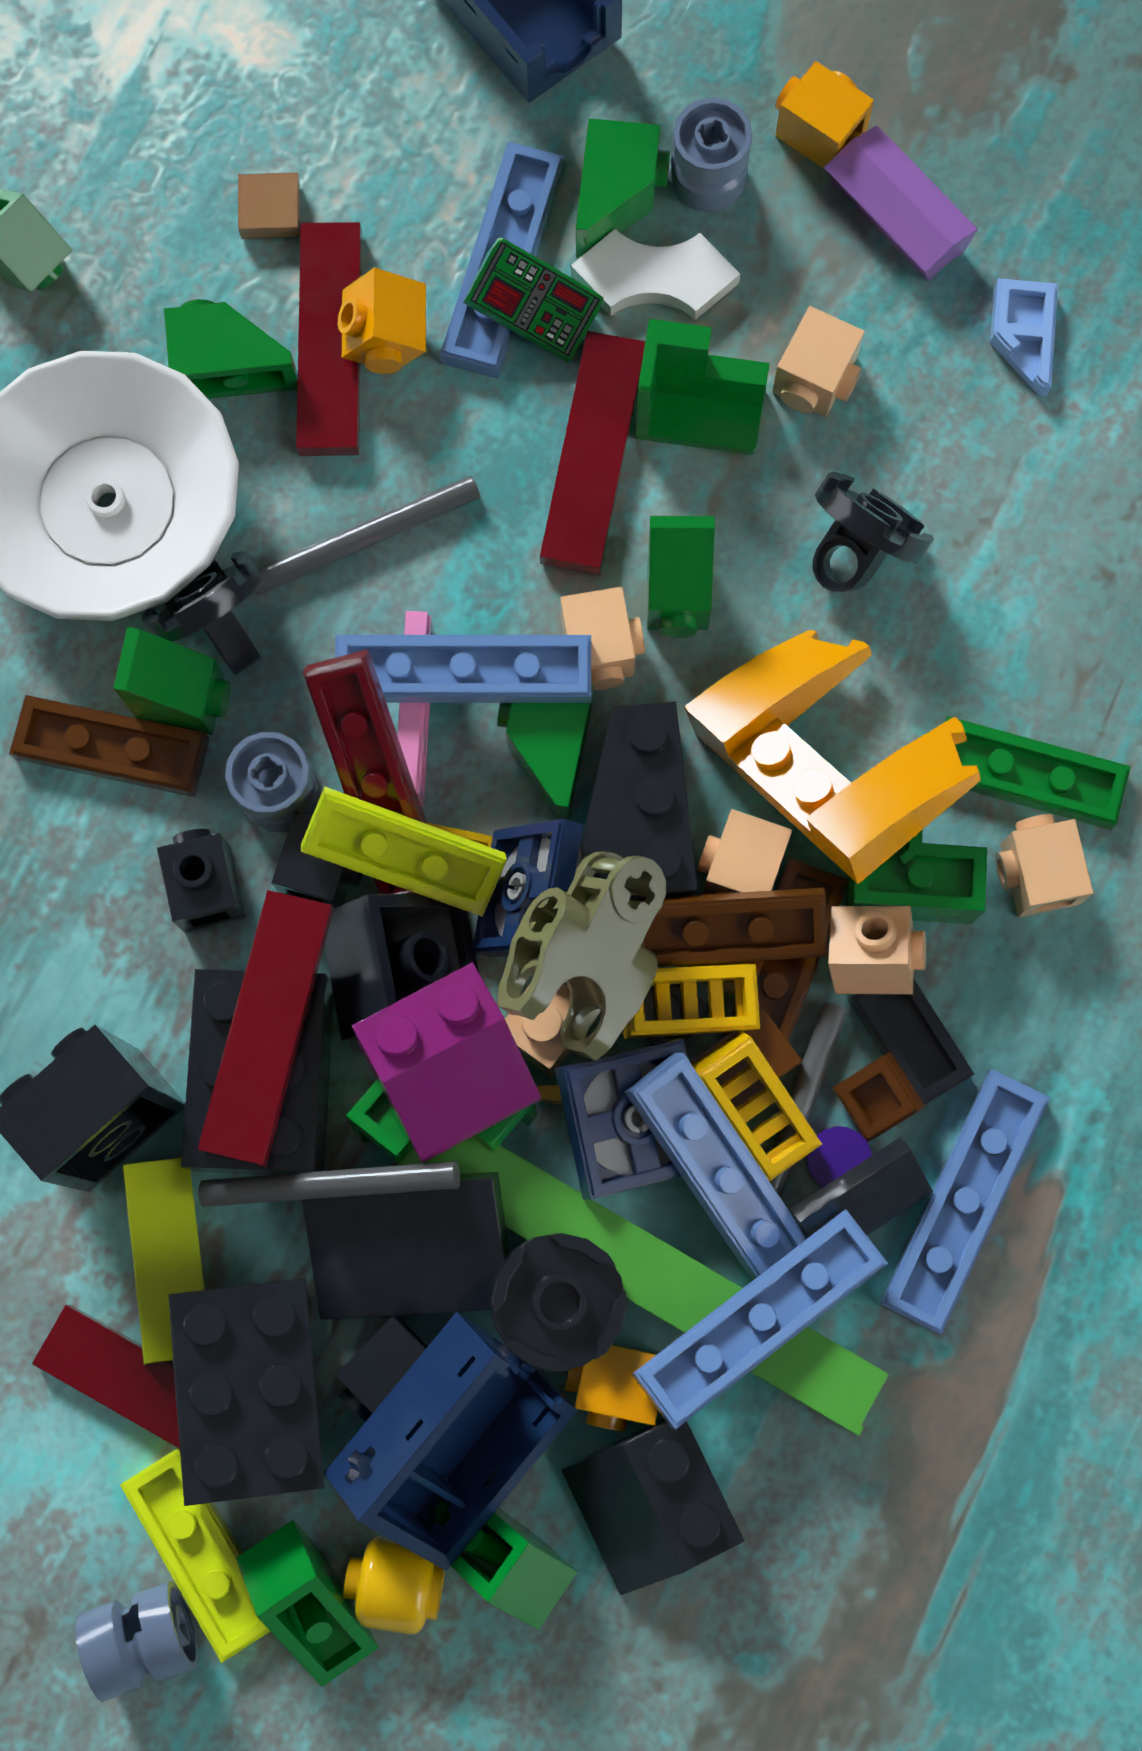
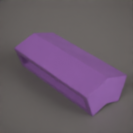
[824,125,978,282]

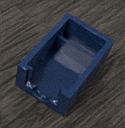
[442,0,622,103]
[324,1312,578,1571]

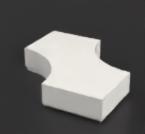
[571,228,740,320]

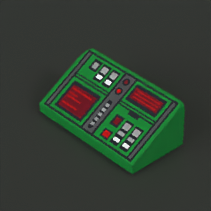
[463,237,604,363]

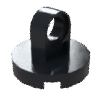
[812,471,934,592]
[142,551,262,675]
[490,1233,628,1372]

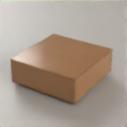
[238,172,300,239]

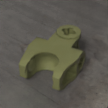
[497,851,666,1060]

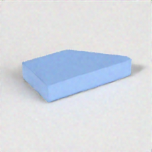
[990,278,1058,396]

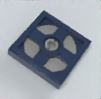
[472,819,583,957]
[555,1039,688,1200]

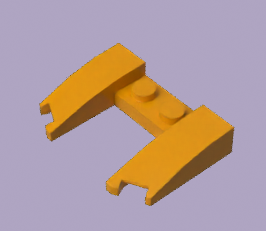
[684,629,981,884]

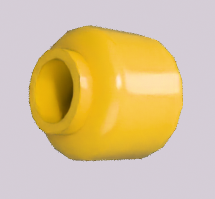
[343,1536,445,1635]

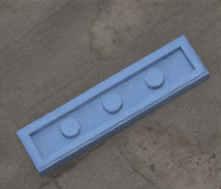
[440,142,565,379]
[335,635,591,703]
[624,1052,807,1281]
[879,1069,1050,1335]
[632,1209,888,1431]

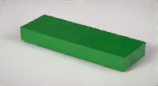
[944,716,1131,830]

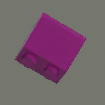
[352,962,541,1163]

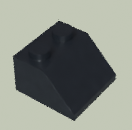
[325,894,479,1041]
[561,1418,745,1595]

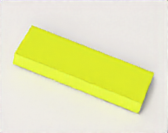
[301,786,507,916]
[122,1157,204,1365]
[120,1448,270,1663]

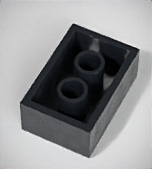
[181,969,334,1175]
[0,1024,185,1192]
[168,1279,325,1506]

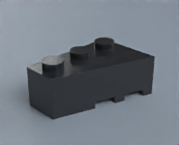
[580,701,697,899]

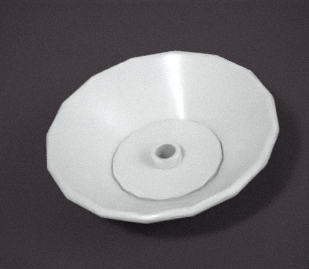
[0,351,239,621]

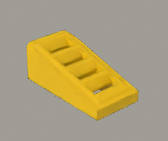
[623,964,760,1039]
[691,1031,822,1181]

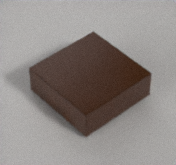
[832,1052,926,1142]

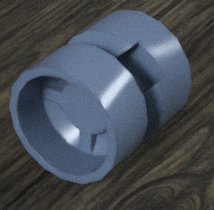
[670,97,753,212]
[225,732,320,832]
[75,1581,198,1702]

